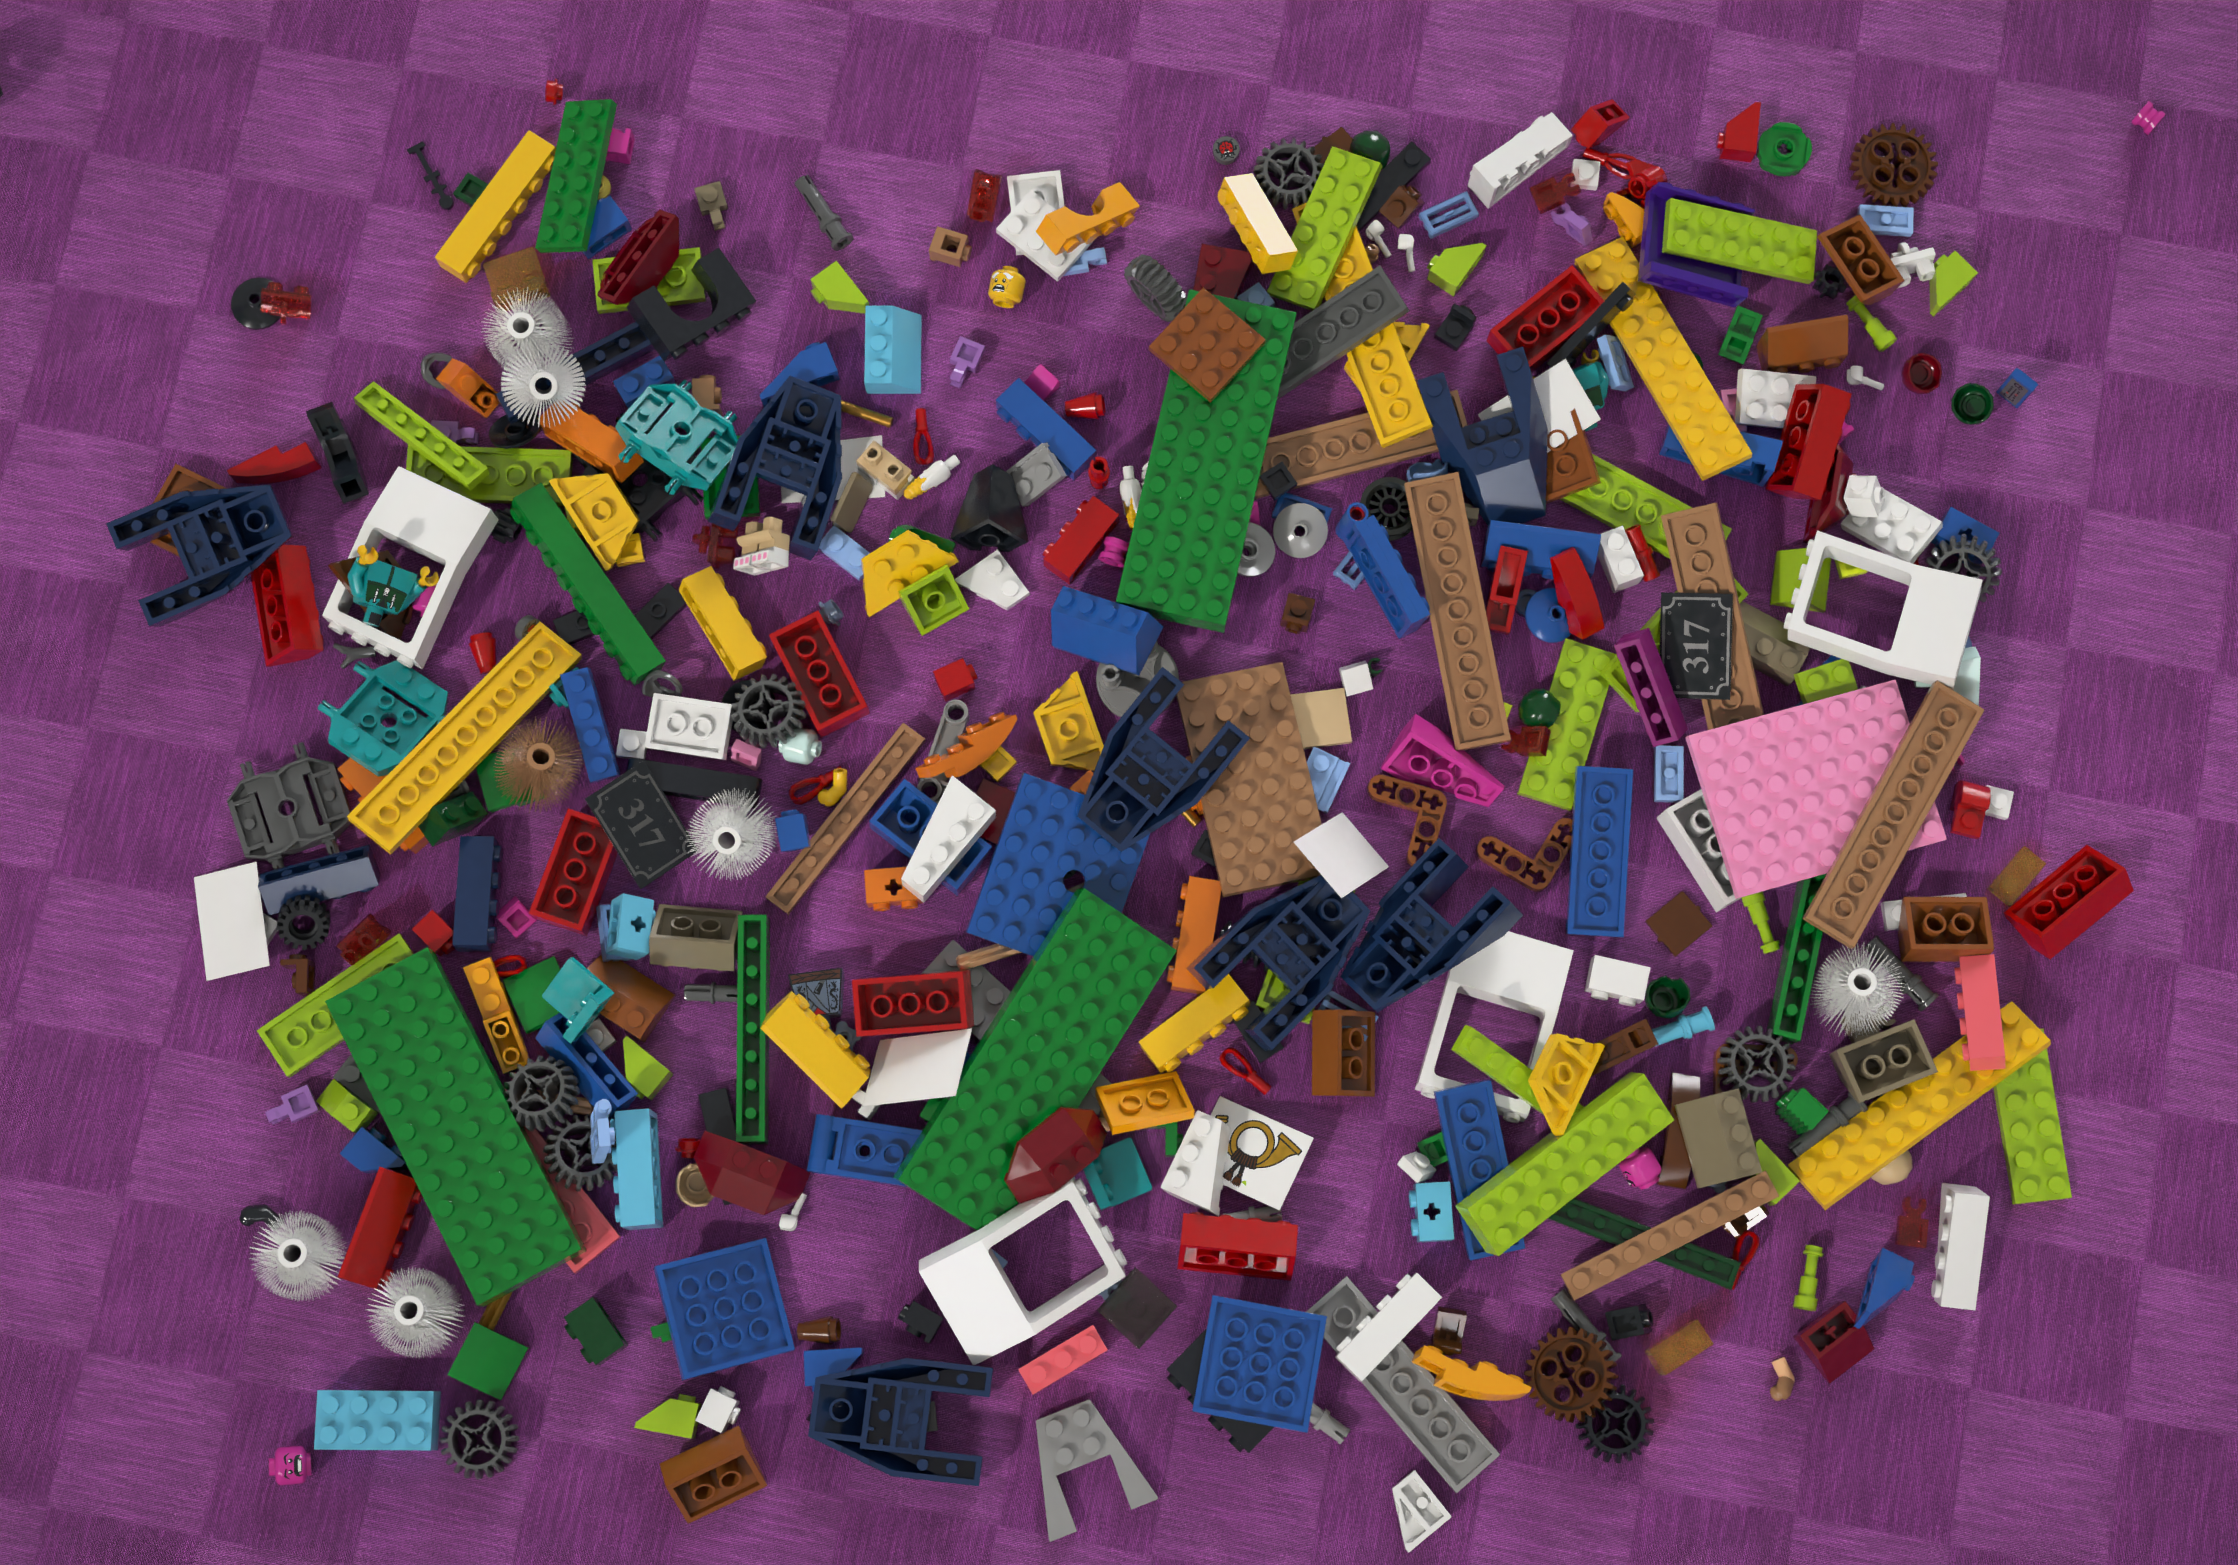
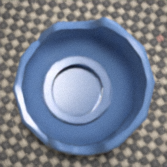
[1406,459,1448,482]

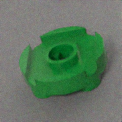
[1756,122,1812,176]

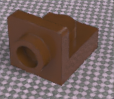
[1280,593,1315,634]
[280,954,315,996]

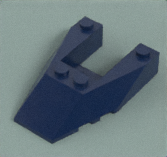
[1417,347,1548,526]
[708,376,842,561]
[106,485,293,627]
[1077,667,1250,852]
[1341,838,1523,1012]
[1186,875,1371,1050]
[808,1358,993,1486]

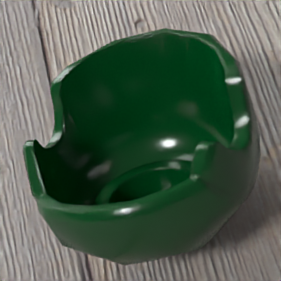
[1350,131,1390,170]
[1951,383,1994,425]
[1518,688,1561,732]
[1645,975,1690,1019]

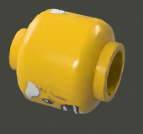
[988,266,1026,308]

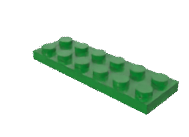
[535,99,617,253]

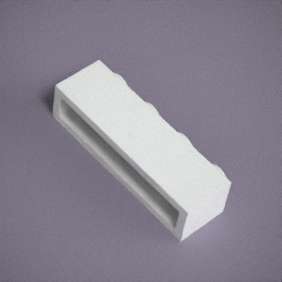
[1335,1273,1442,1382]

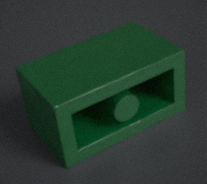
[418,792,488,847]
[564,1297,629,1366]

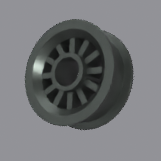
[1360,477,1413,541]

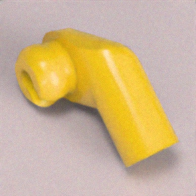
[818,768,847,807]

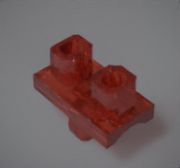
[967,169,1002,222]
[260,282,312,325]
[692,523,739,569]
[336,913,391,965]

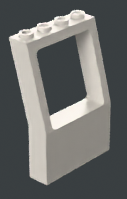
[322,466,498,669]
[1784,530,1983,690]
[1415,931,1574,1123]
[919,1177,1127,1366]

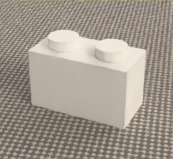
[1597,526,1644,593]
[1585,955,1651,1007]

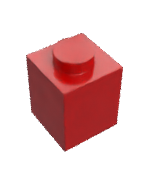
[933,658,978,702]
[412,910,455,957]

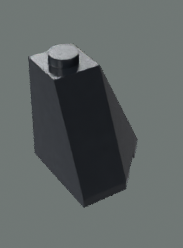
[950,464,1028,552]

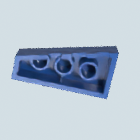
[1659,424,1783,487]

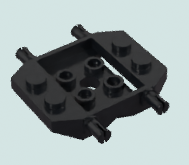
[574,413,704,542]

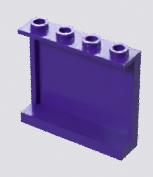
[1638,182,1755,308]

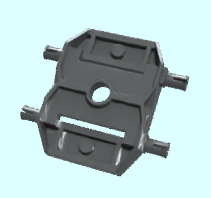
[227,742,352,870]

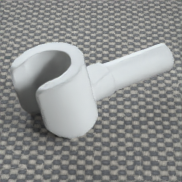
[1366,220,1392,258]
[1398,234,1415,272]
[1847,366,1884,390]
[779,1193,807,1231]

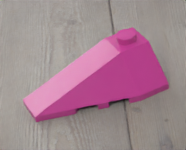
[1381,714,1505,807]

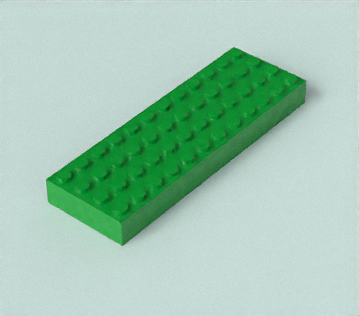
[1116,289,1296,633]
[893,888,1177,1231]
[325,947,587,1307]

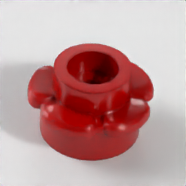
[545,78,563,105]
[675,1138,701,1158]

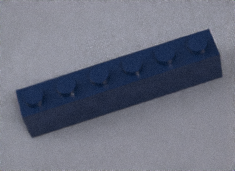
[496,322,655,424]

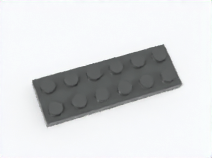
[1277,266,1410,400]

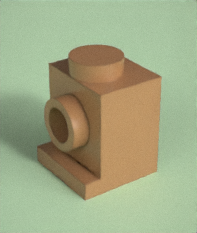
[929,226,972,267]
[692,375,722,416]

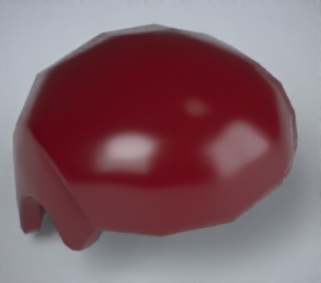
[1901,353,1942,394]

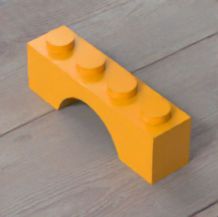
[1036,182,1140,256]

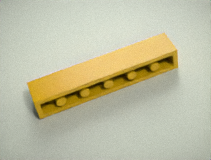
[435,130,556,283]

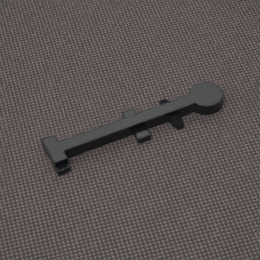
[407,141,454,210]

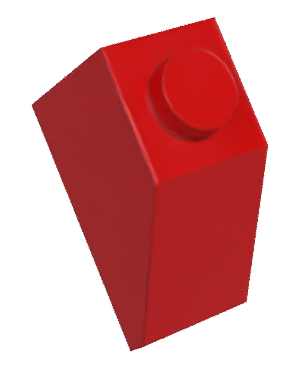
[1571,99,1630,149]
[1716,102,1761,163]

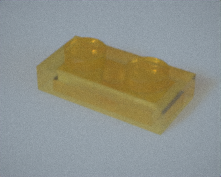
[1987,846,2046,907]

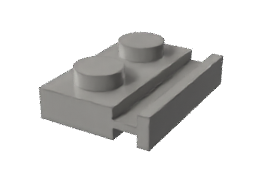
[1006,443,1067,507]

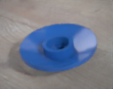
[1525,588,1571,643]

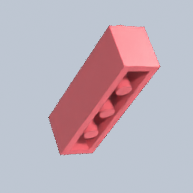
[1954,954,2006,1071]

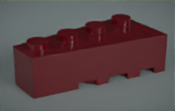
[1193,244,1254,299]

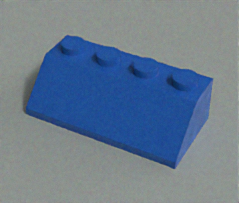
[1481,520,1601,579]
[1051,586,1163,676]
[869,778,992,896]

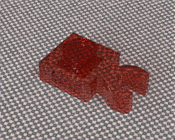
[1529,173,1581,214]
[1501,726,1551,756]
[1895,1196,1929,1249]

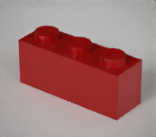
[1042,496,1119,585]

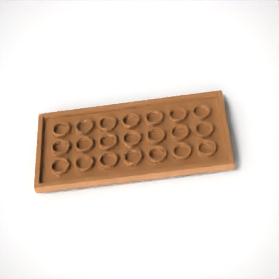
[1176,662,1322,897]

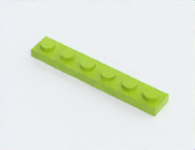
[354,381,490,491]
[1451,1025,1584,1116]

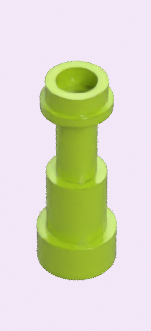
[1846,296,1897,352]
[1741,892,1780,954]
[1793,1245,1823,1311]

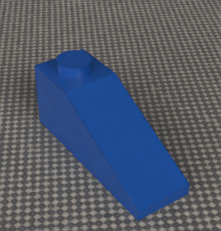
[759,342,840,407]
[1854,1248,1915,1329]

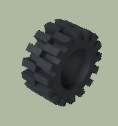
[277,895,330,950]

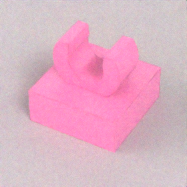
[731,739,762,771]

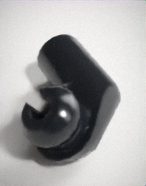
[239,1204,284,1230]

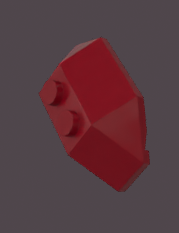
[597,209,679,305]
[1803,443,1856,544]
[1004,1107,1107,1203]
[694,1131,811,1215]

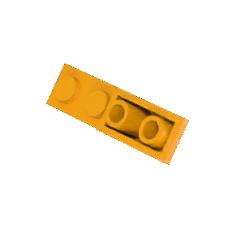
[1603,192,1644,248]
[463,956,529,1074]
[1412,1345,1531,1401]

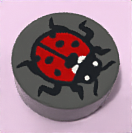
[1213,136,1240,165]
[515,615,541,641]

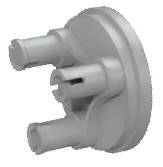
[1096,641,1179,717]

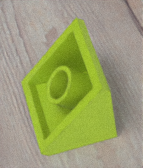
[1770,548,1831,613]
[899,564,969,636]

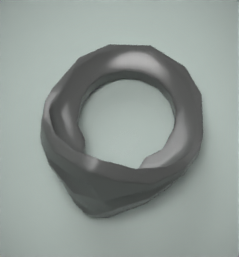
[421,353,452,389]
[642,670,683,698]

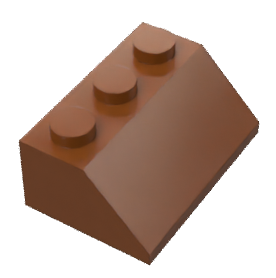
[1817,215,1905,305]
[1756,314,1848,373]
[1898,897,1994,962]
[587,954,676,1043]
[1311,1010,1375,1097]
[659,1426,767,1524]

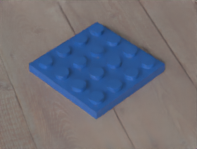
[654,1238,795,1381]
[1192,1295,1327,1433]

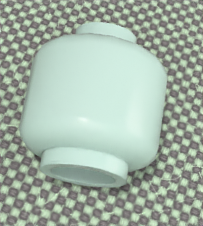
[778,728,822,765]

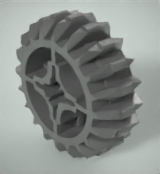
[1253,138,1324,210]
[1124,254,1187,322]
[1926,534,2002,603]
[731,674,806,749]
[1717,1026,1796,1103]
[503,1055,580,1132]
[543,1114,618,1192]
[440,1400,520,1480]

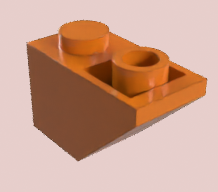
[436,358,499,418]

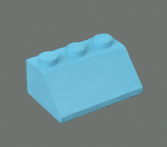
[864,306,922,394]

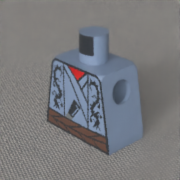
[788,967,844,1031]

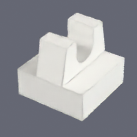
[852,1089,880,1121]

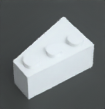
[1160,1110,1231,1216]

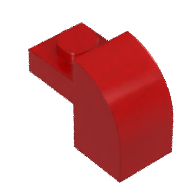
[1950,780,1991,839]

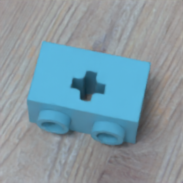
[606,893,656,960]
[1409,1182,1454,1243]

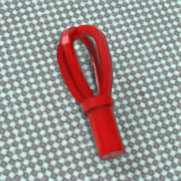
[1583,147,1636,180]
[913,408,934,465]
[789,766,841,805]
[493,955,527,977]
[1219,1048,1272,1095]
[1732,1230,1760,1290]

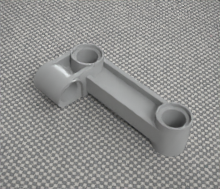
[917,699,973,804]

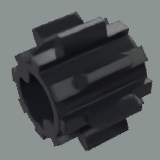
[1813,264,1846,300]
[491,508,522,544]

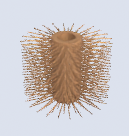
[493,717,583,813]

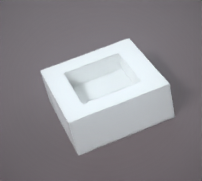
[1339,661,1373,696]

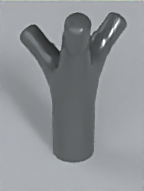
[333,643,376,669]

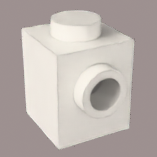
[1844,475,1885,517]
[695,1386,741,1433]

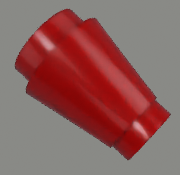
[1065,392,1106,419]
[468,632,496,674]

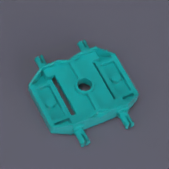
[615,380,738,495]
[318,660,448,777]

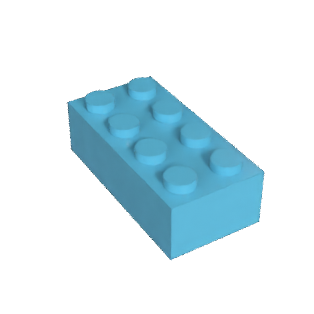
[610,1108,663,1230]
[314,1390,441,1451]

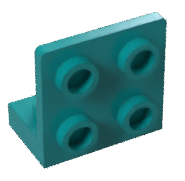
[542,957,615,1044]
[1083,1137,1152,1212]

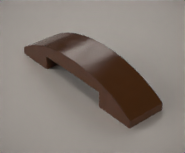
[1591,1019,1659,1077]
[1656,1072,1700,1189]

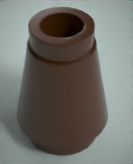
[797,1316,841,1345]

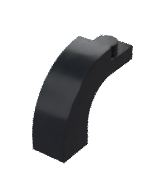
[306,402,369,504]

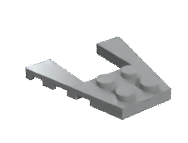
[1036,1399,1158,1542]

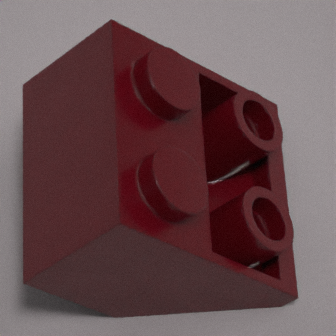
[1793,1301,1875,1384]

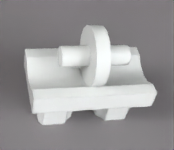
[1890,242,1936,288]

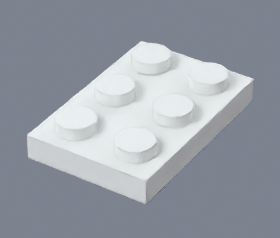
[1007,170,1064,256]
[996,190,1093,281]
[1735,369,1816,429]
[1841,489,1943,564]
[644,693,734,760]

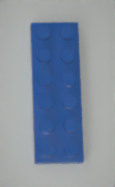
[1566,766,1633,937]
[1433,1079,1525,1261]

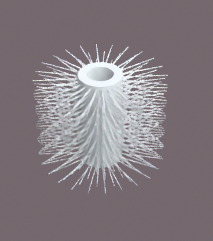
[483,287,573,374]
[501,341,586,427]
[686,787,778,881]
[1810,943,1905,1039]
[250,1210,347,1301]
[366,1266,465,1359]

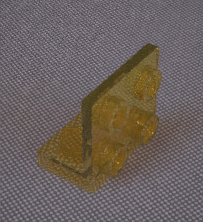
[483,247,551,313]

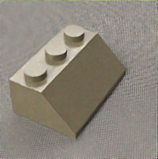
[1740,601,1810,687]
[649,904,743,971]
[1829,1019,1938,1104]
[1674,1088,1762,1188]

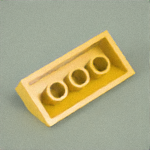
[760,991,871,1109]

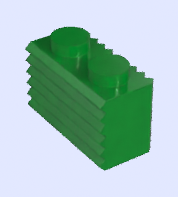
[1775,1088,1829,1135]

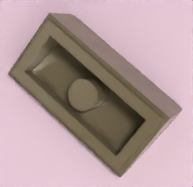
[830,472,873,533]

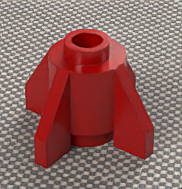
[1617,159,1667,209]

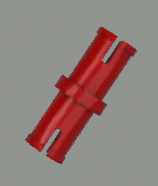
[1088,456,1110,489]
[1625,524,1660,582]

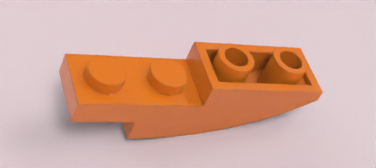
[916,712,1018,778]

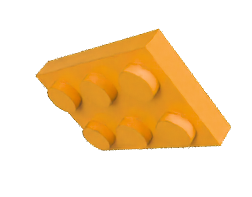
[1095,1071,1195,1135]

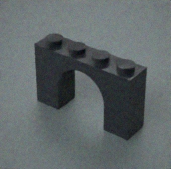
[627,248,756,362]
[1166,1328,1274,1453]

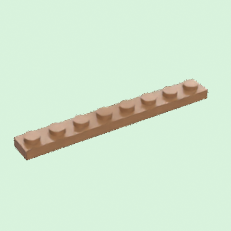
[765,723,926,915]
[1560,1170,1779,1301]

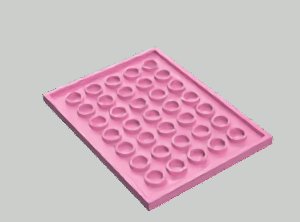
[1685,679,1947,899]

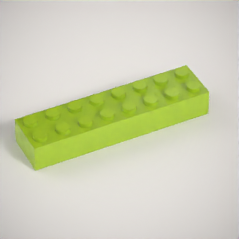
[1455,1072,1674,1256]

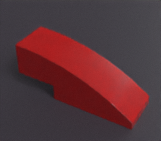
[227,442,321,484]
[1485,545,1528,635]
[1550,547,1605,640]

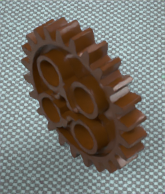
[1849,123,1938,207]
[1524,1327,1619,1423]

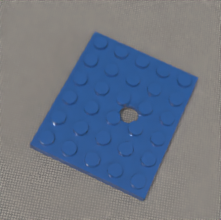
[966,773,1150,956]

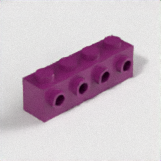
[1614,628,1688,747]

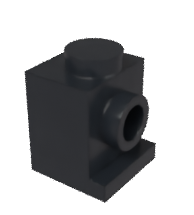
[898,1301,945,1344]

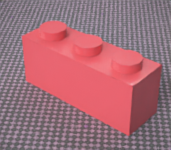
[1018,1325,1108,1395]

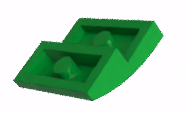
[476,748,546,813]
[503,956,561,1034]
[447,1322,529,1400]

